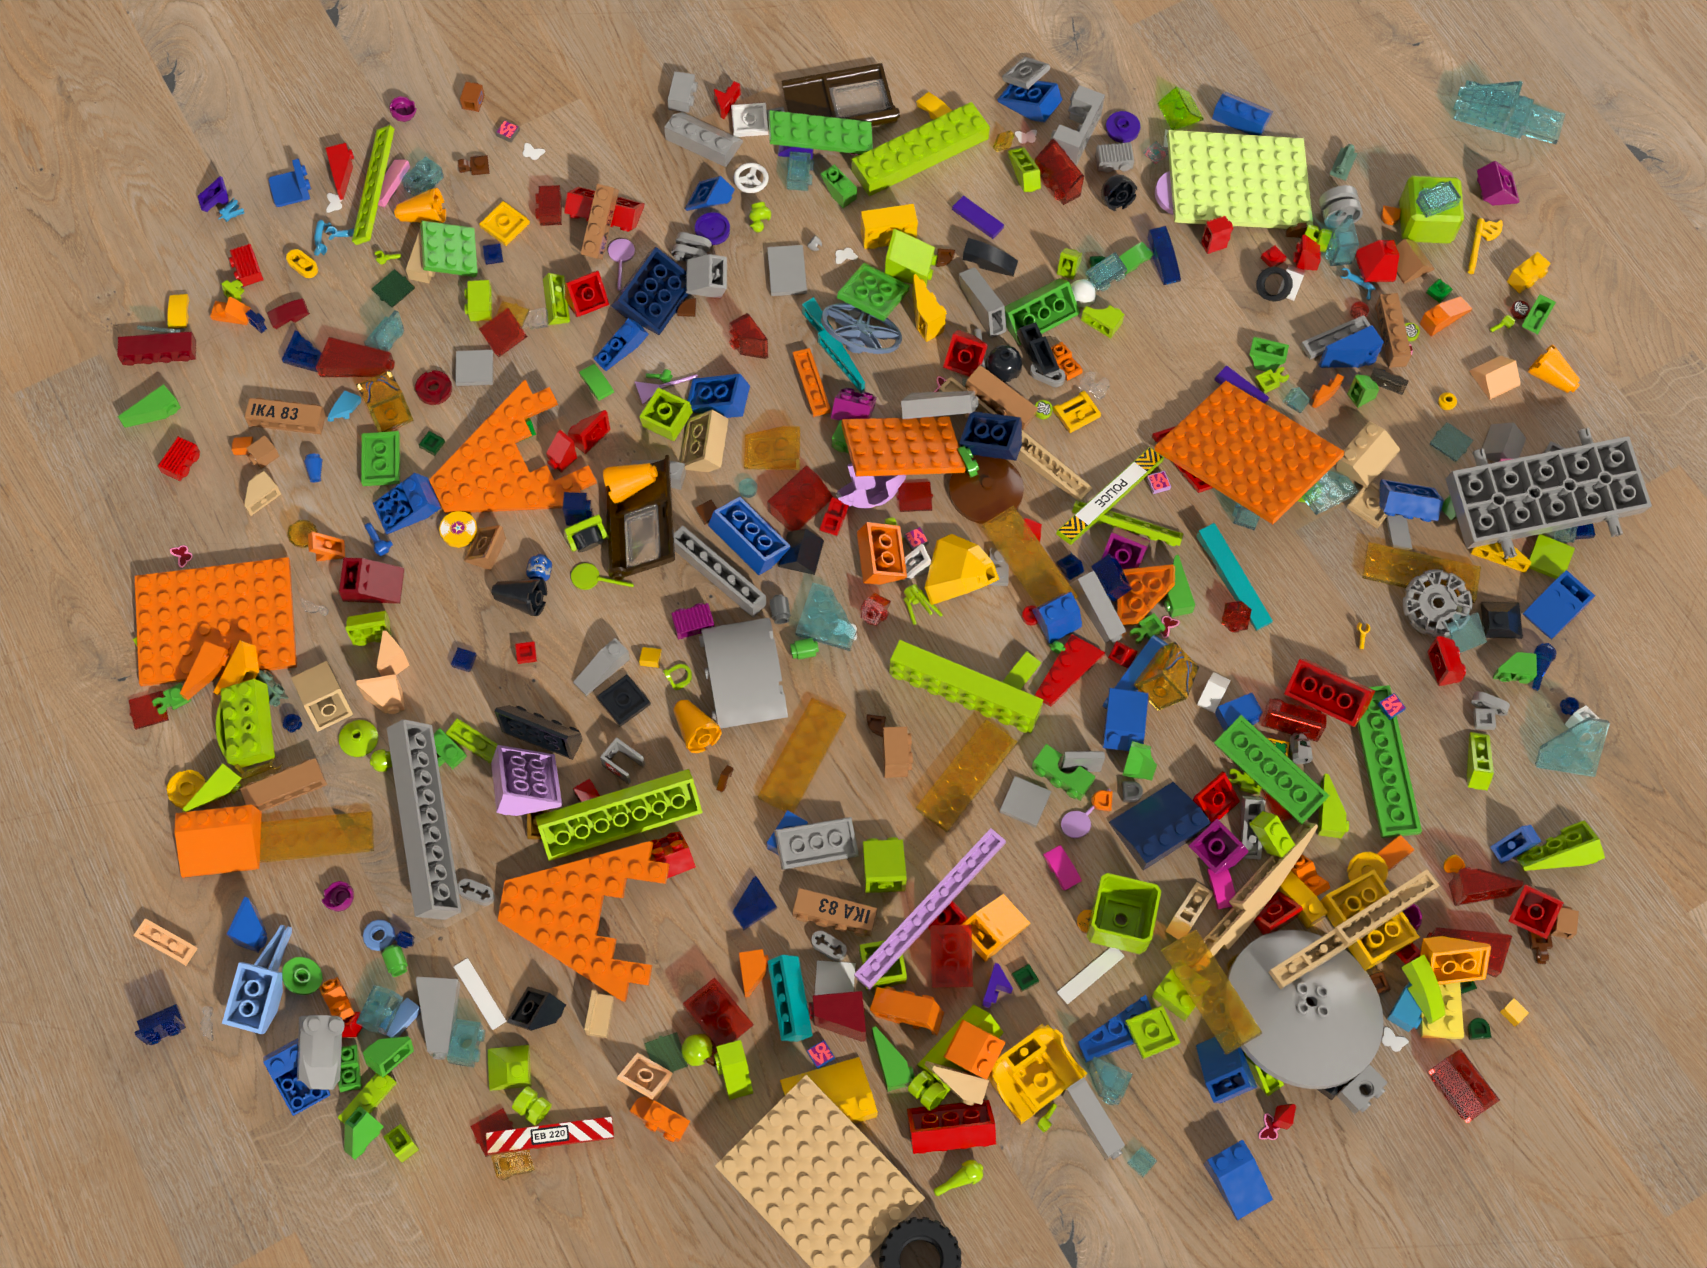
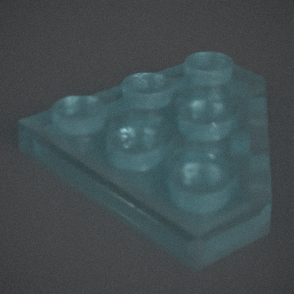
[1302,471,1359,515]
[795,583,856,651]
[1535,717,1610,777]

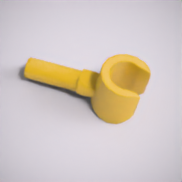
[1357,622,1370,649]

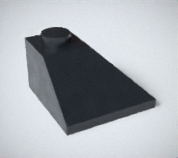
[1480,602,1523,639]
[507,987,566,1031]

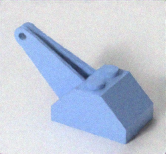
[222,925,292,1034]

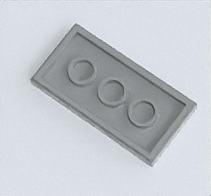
[774,817,859,870]

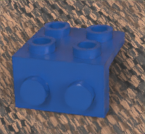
[269,159,311,207]

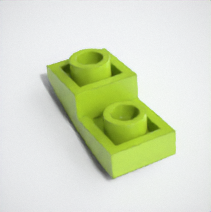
[1003,651,1042,690]

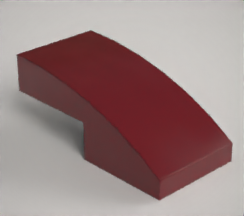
[267,298,310,330]

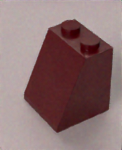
[809,991,866,1042]

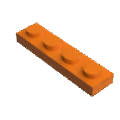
[793,348,831,417]

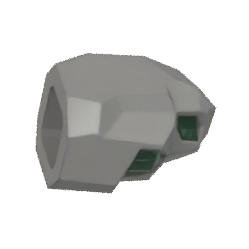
[1289,733,1313,764]

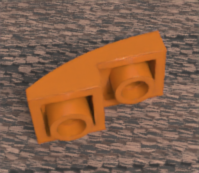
[1050,342,1082,381]
[1311,374,1344,408]
[1377,835,1415,872]

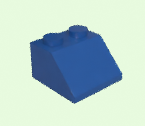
[1032,592,1082,644]

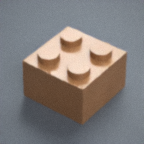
[883,726,913,778]

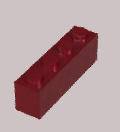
[117,331,196,366]

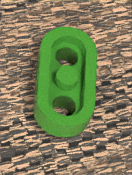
[957,446,979,478]

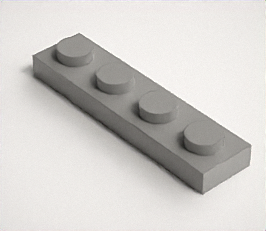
[1301,315,1371,359]

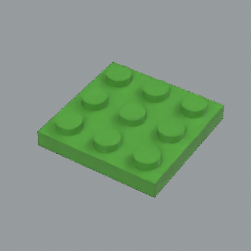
[420,221,478,277]
[837,263,910,321]

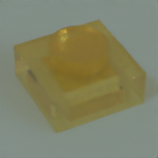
[993,130,1015,152]

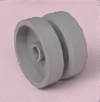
[1319,185,1363,228]

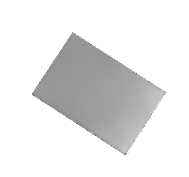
[767,245,807,296]

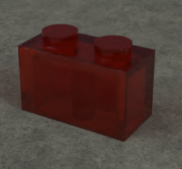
[535,185,562,226]

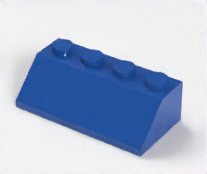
[708,497,791,575]

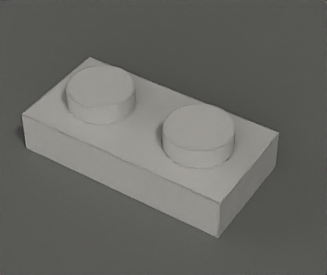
[989,548,1009,586]

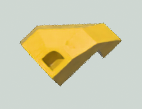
[925,534,999,605]

